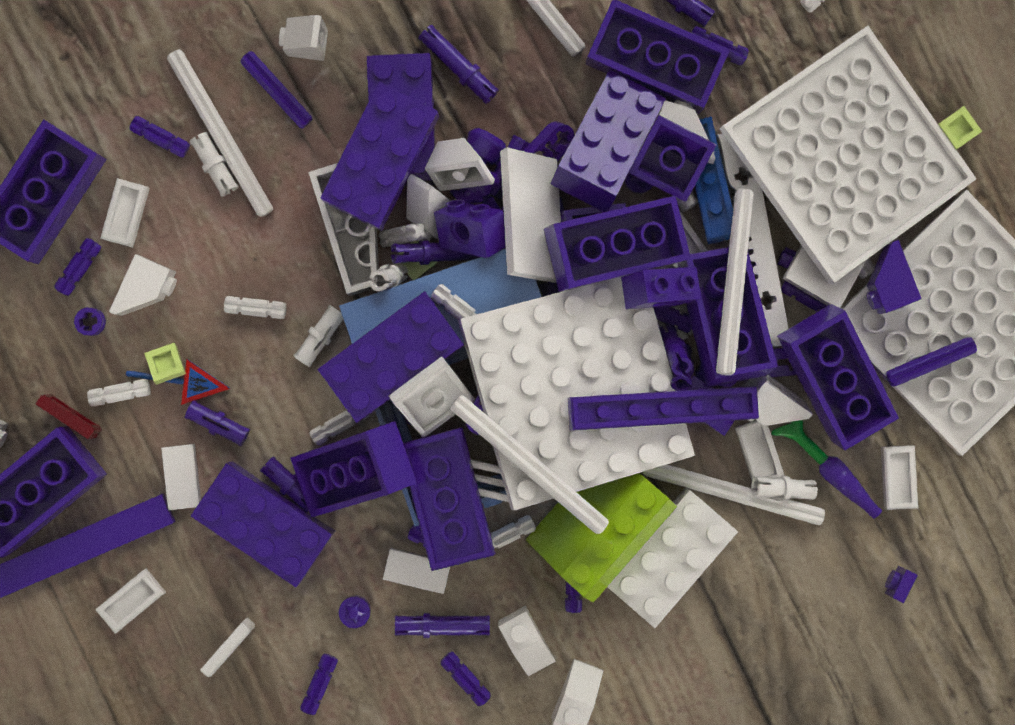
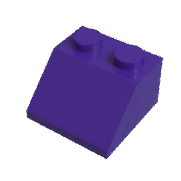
[629,115,717,202]

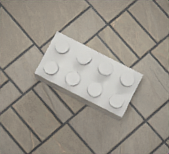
[608,487,738,628]

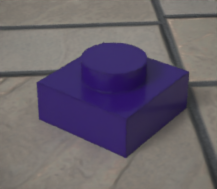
[885,566,918,603]

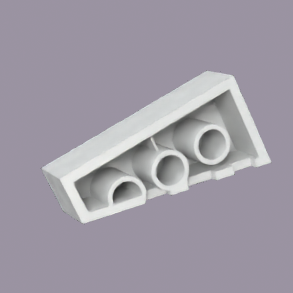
[308,163,379,296]

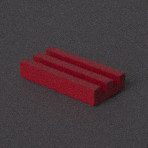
[35,394,102,439]

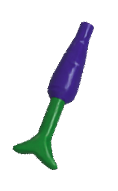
[771,420,882,519]

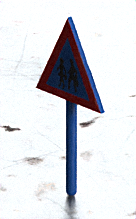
[126,359,231,405]

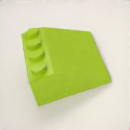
[525,473,677,603]

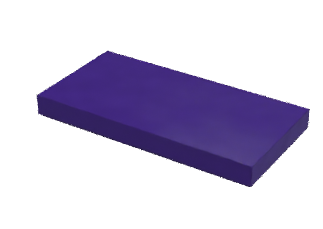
[403,428,496,571]

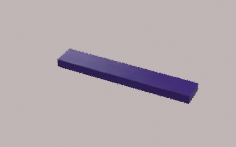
[567,386,759,431]
[0,493,176,598]

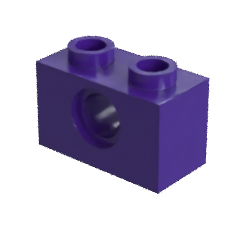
[434,199,506,258]
[621,267,701,310]

